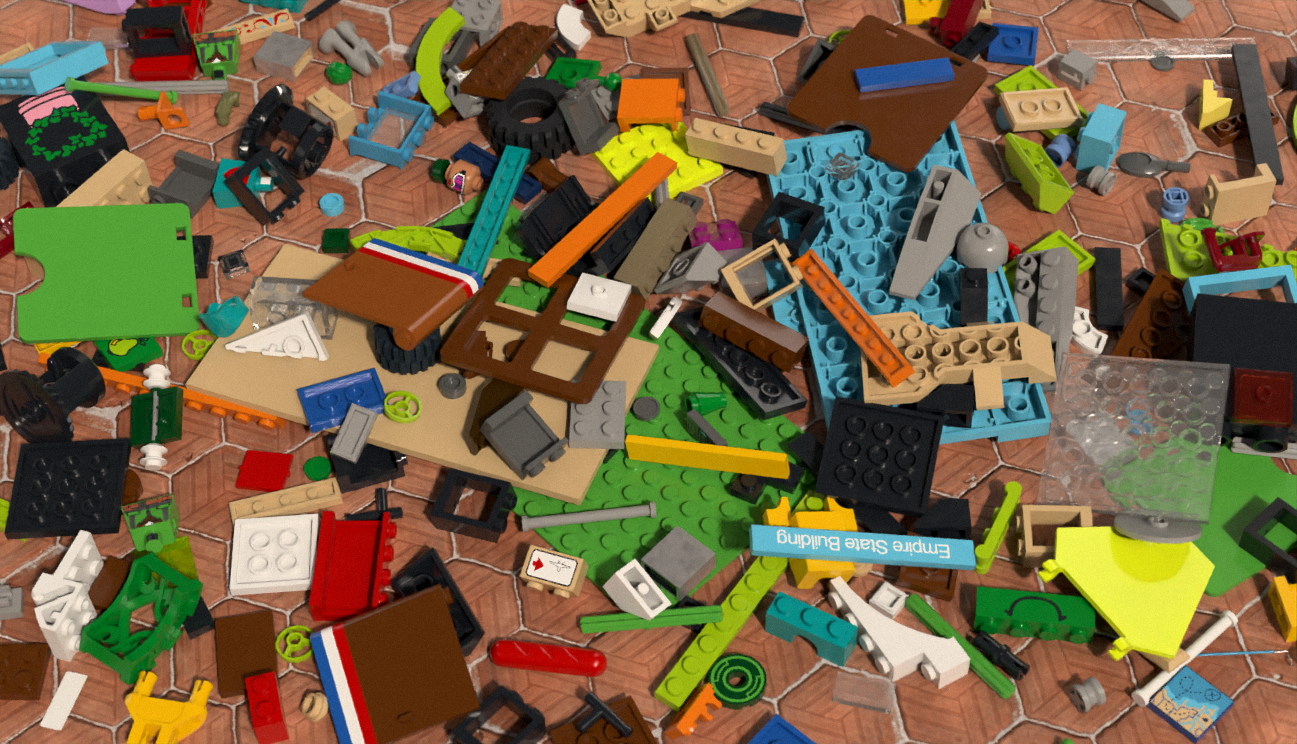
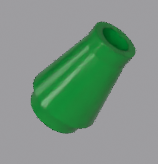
[685,392,727,416]

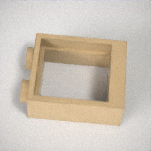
[721,239,804,312]
[1015,505,1093,568]

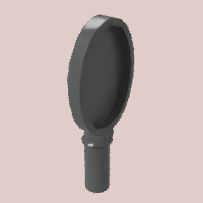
[1119,152,1191,178]

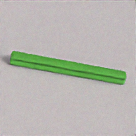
[905,593,1016,699]
[580,605,723,634]

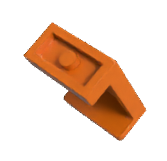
[617,79,685,132]

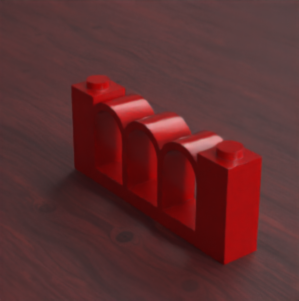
[130,0,208,82]

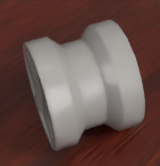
[1086,165,1117,196]
[1069,676,1106,714]

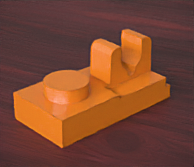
[664,683,722,740]

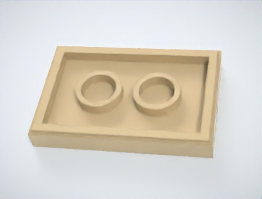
[999,87,1084,132]

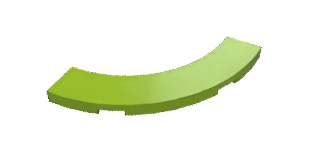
[416,7,466,116]
[350,226,468,265]

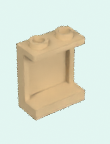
[1199,163,1277,225]

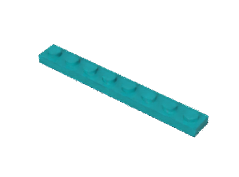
[458,145,530,277]

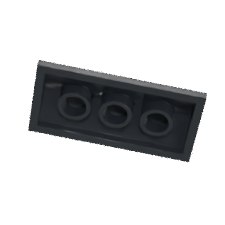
[391,547,485,657]

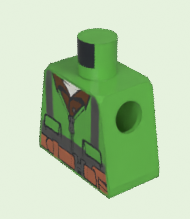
[193,29,241,80]
[121,494,180,553]

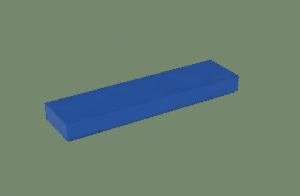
[854,58,955,93]

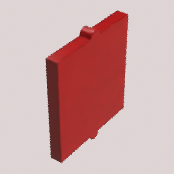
[235,450,294,492]

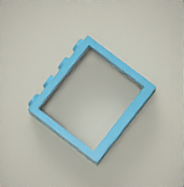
[0,41,109,95]
[1182,265,1297,316]

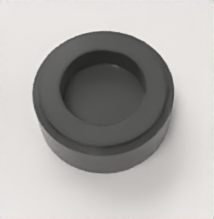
[439,373,467,399]

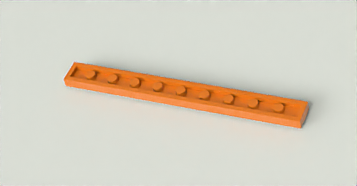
[37,352,287,430]

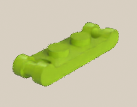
[974,481,1022,575]

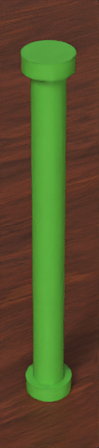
[65,77,177,104]

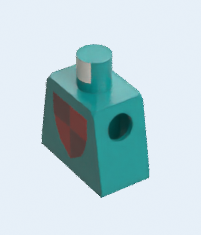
[213,158,274,209]

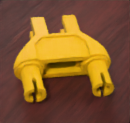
[124,671,213,744]

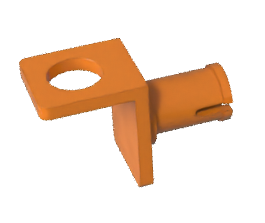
[138,91,190,130]

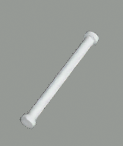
[1132,610,1238,707]

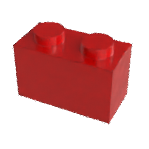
[245,671,289,744]

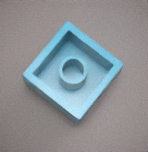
[1074,103,1127,174]

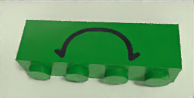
[973,586,1095,644]

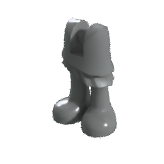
[319,20,384,77]

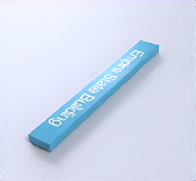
[749,525,976,570]

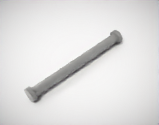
[522,501,657,533]

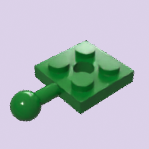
[546,57,622,92]

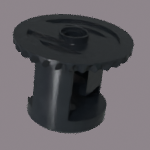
[238,84,334,179]
[0,347,106,443]

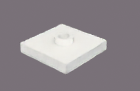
[567,273,632,322]

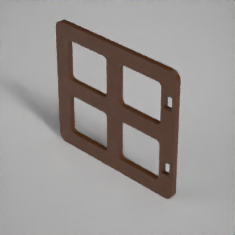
[440,258,646,404]

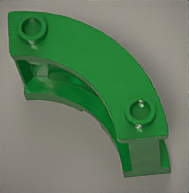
[79,552,203,686]

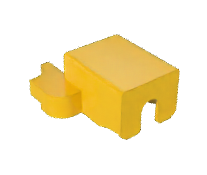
[762,497,858,589]

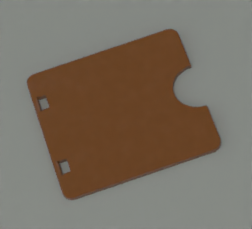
[787,15,988,172]

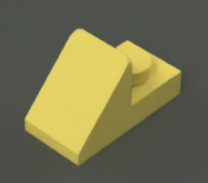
[1199,79,1232,130]

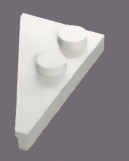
[225,311,330,361]

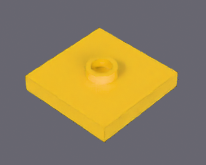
[903,0,950,25]

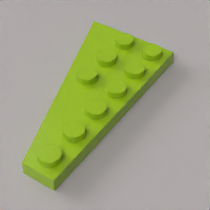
[1159,218,1297,283]

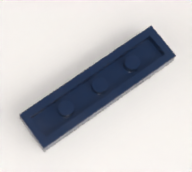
[453,142,542,204]

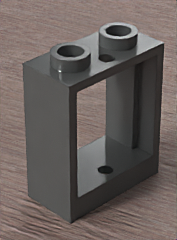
[408,17,474,76]

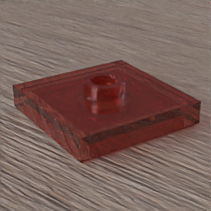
[1233,368,1293,427]

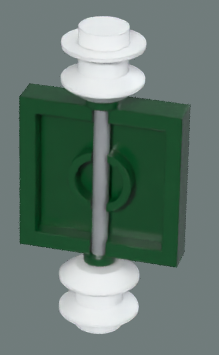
[131,364,183,470]

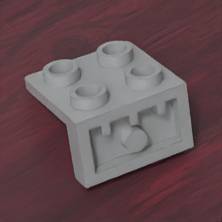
[451,0,503,47]

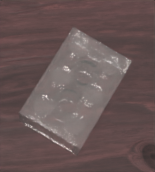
[247,276,338,340]

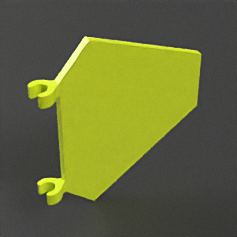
[1037,527,1215,661]

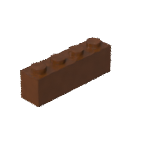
[698,291,809,373]

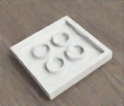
[230,514,320,596]

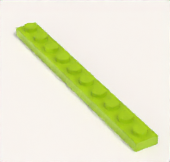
[654,490,825,712]

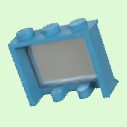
[348,91,434,170]

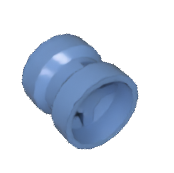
[1044,134,1076,168]
[1160,187,1189,222]

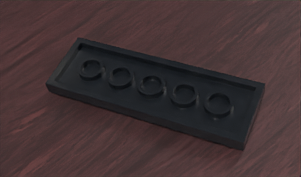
[673,306,808,421]

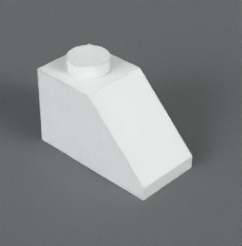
[603,559,671,621]

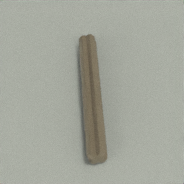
[686,33,730,117]

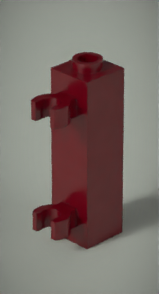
[927,0,984,47]

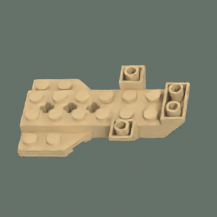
[587,0,761,38]
[861,311,1056,410]

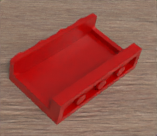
[309,511,397,621]

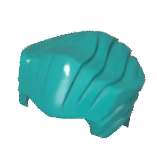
[199,296,249,338]

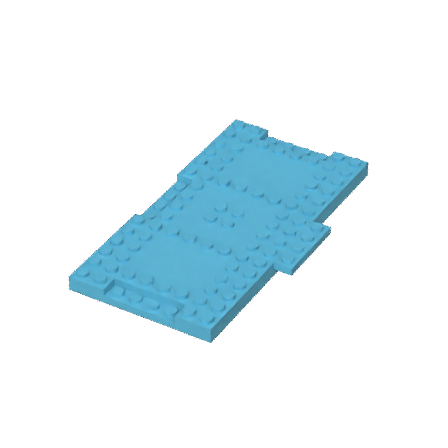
[763,121,1053,445]

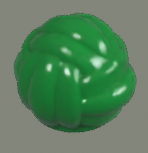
[326,61,353,85]

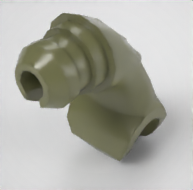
[215,91,240,126]

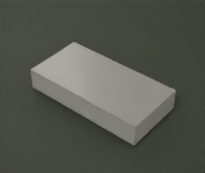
[330,403,378,464]

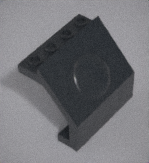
[515,175,657,278]

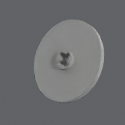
[1114,511,1202,544]

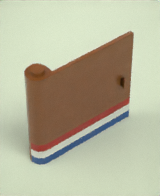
[303,238,484,351]

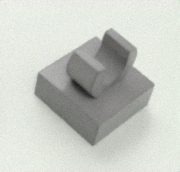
[0,585,25,620]

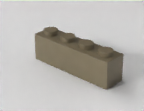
[614,197,697,301]

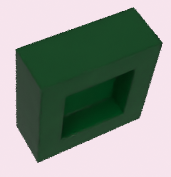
[322,228,351,254]

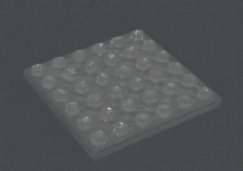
[1036,352,1231,525]

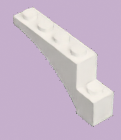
[828,576,970,689]

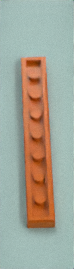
[528,152,677,288]
[791,249,915,388]

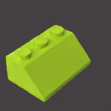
[1005,132,1075,214]

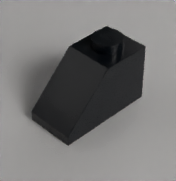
[959,268,988,327]
[917,384,975,428]
[913,498,972,540]

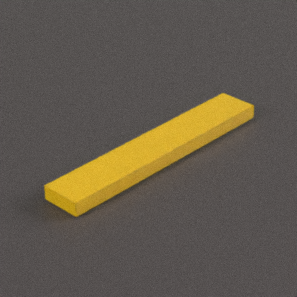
[625,435,790,479]

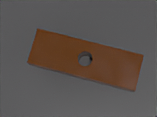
[1204,107,1280,148]

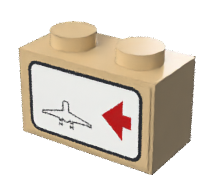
[306,87,358,141]
[520,544,589,600]

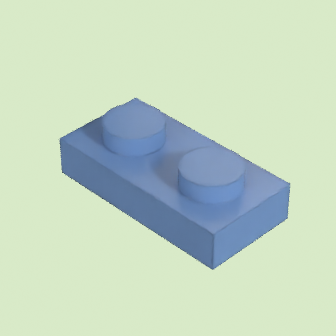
[377,71,421,105]

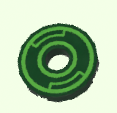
[708,653,767,710]

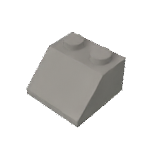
[654,242,728,294]

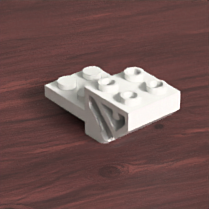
[31,530,104,662]

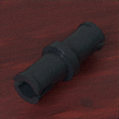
[973,630,1030,681]

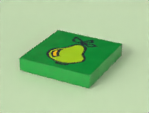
[93,336,163,372]

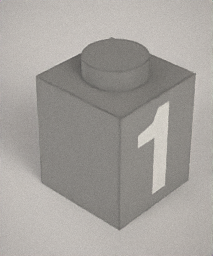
[1057,48,1098,91]

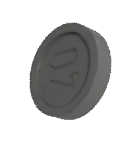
[1151,53,1175,72]
[633,396,660,421]

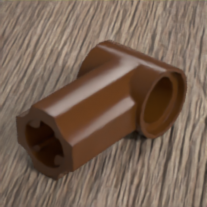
[524,157,568,192]

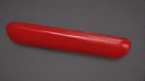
[489,639,607,677]

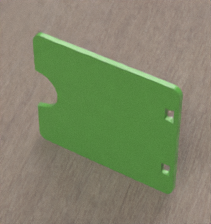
[13,203,200,344]
[1104,434,1297,597]

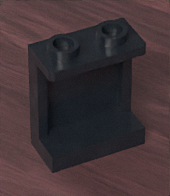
[326,434,408,494]

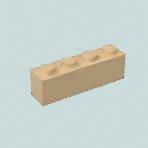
[685,118,787,176]

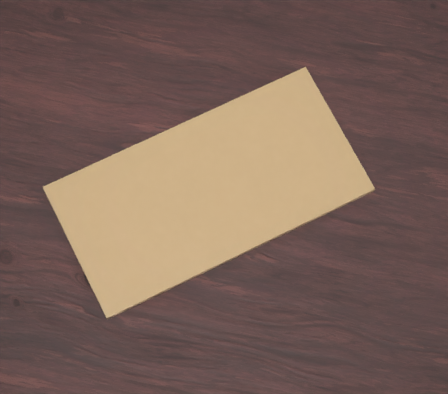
[186,244,659,505]

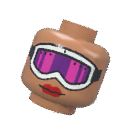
[445,160,483,195]

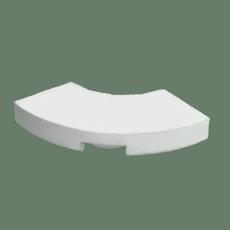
[557,4,591,51]
[648,296,683,341]
[1070,306,1108,360]

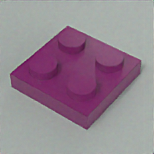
[687,219,743,251]

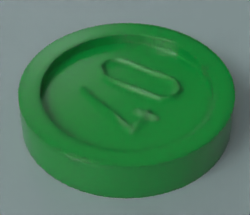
[304,456,332,481]

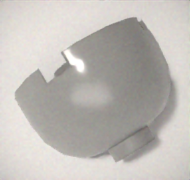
[956,222,1009,274]

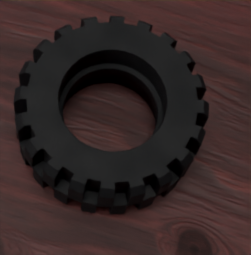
[486,76,575,165]

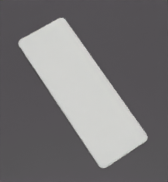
[40,671,87,731]

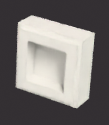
[869,581,909,620]

